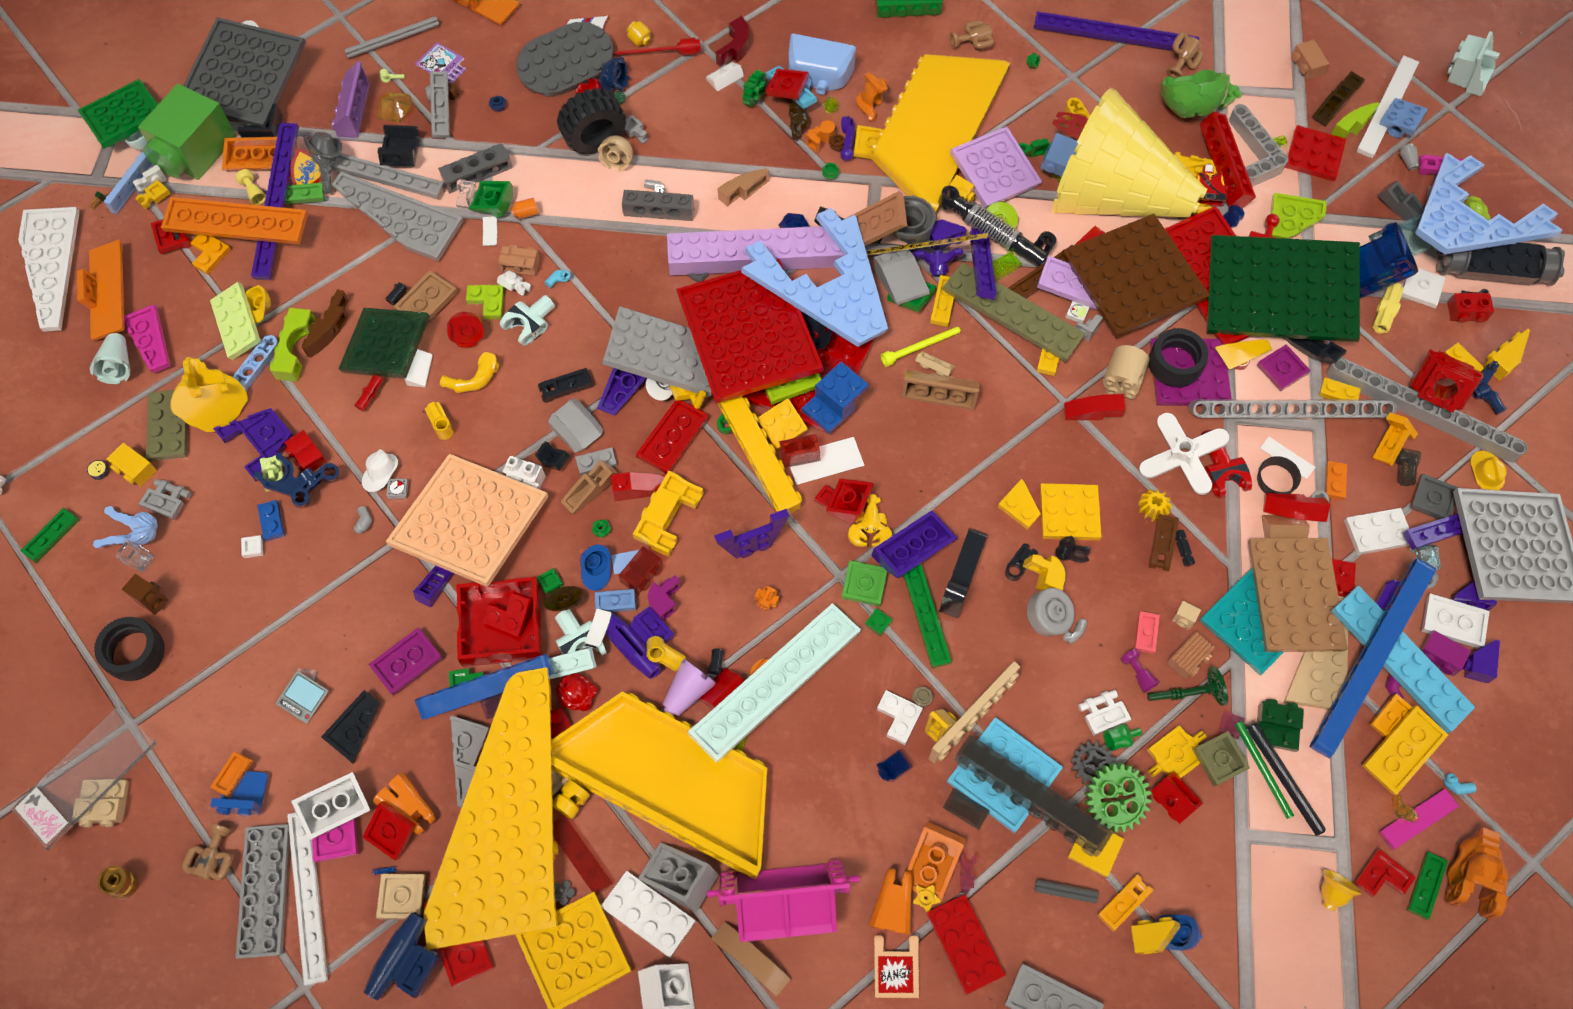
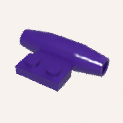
[606,606,674,679]

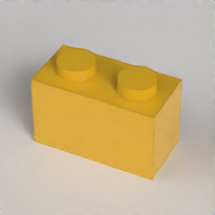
[107,443,157,487]

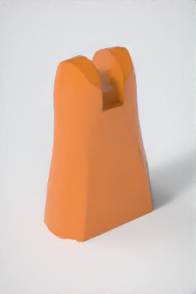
[373,773,436,835]
[868,868,912,935]

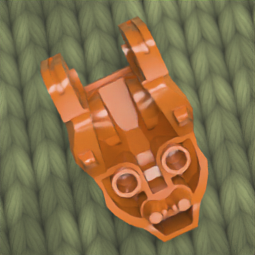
[1445,827,1508,920]

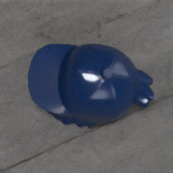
[600,56,630,92]

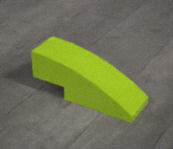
[1331,102,1380,138]

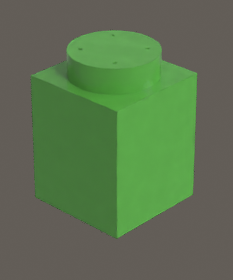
[138,83,237,180]

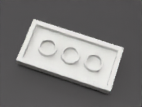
[601,871,696,958]

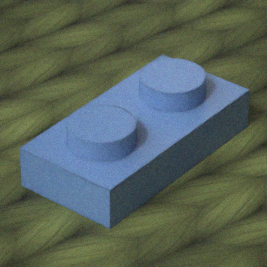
[595,589,636,612]

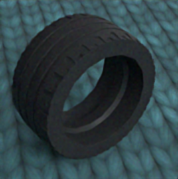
[1148,328,1208,388]
[94,617,165,681]

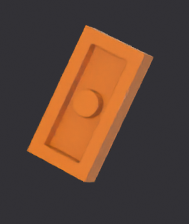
[1324,461,1347,501]

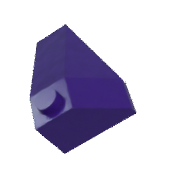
[597,368,646,415]

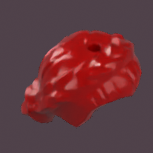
[556,673,599,711]

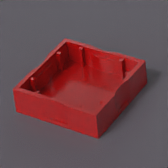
[456,577,542,667]

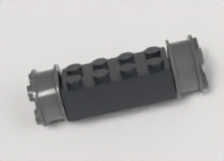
[1436,242,1565,286]

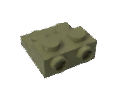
[1192,731,1250,787]

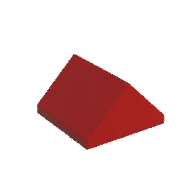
[826,478,874,524]
[699,668,744,710]

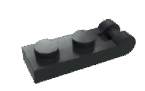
[538,368,593,403]

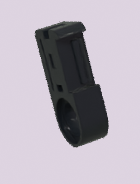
[1005,543,1038,581]

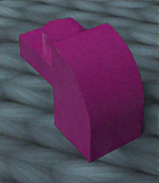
[648,575,682,622]

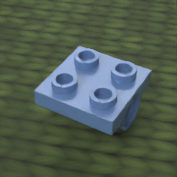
[1380,98,1428,138]

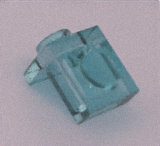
[1410,544,1441,570]

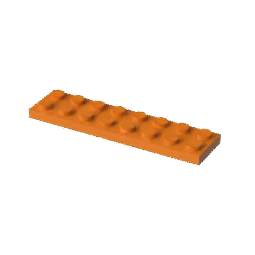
[161,197,308,245]

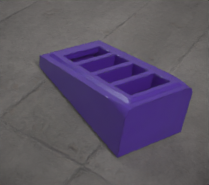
[413,566,453,607]

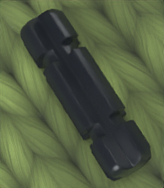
[1175,530,1195,567]

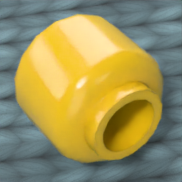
[626,21,651,47]

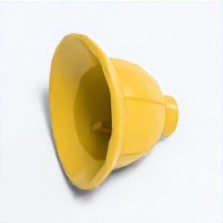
[1321,869,1361,911]

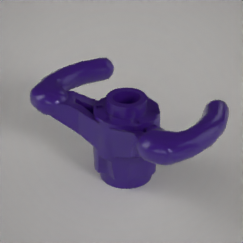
[912,248,964,277]

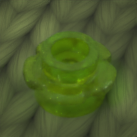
[823,97,839,113]

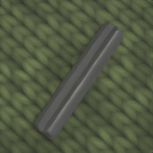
[1034,880,1099,903]

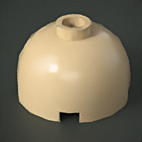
[598,136,633,171]

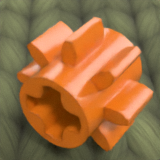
[754,586,779,611]

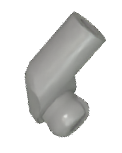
[354,506,372,534]

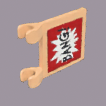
[874,935,919,998]

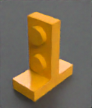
[1372,412,1418,466]

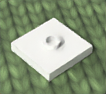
[1402,266,1446,308]

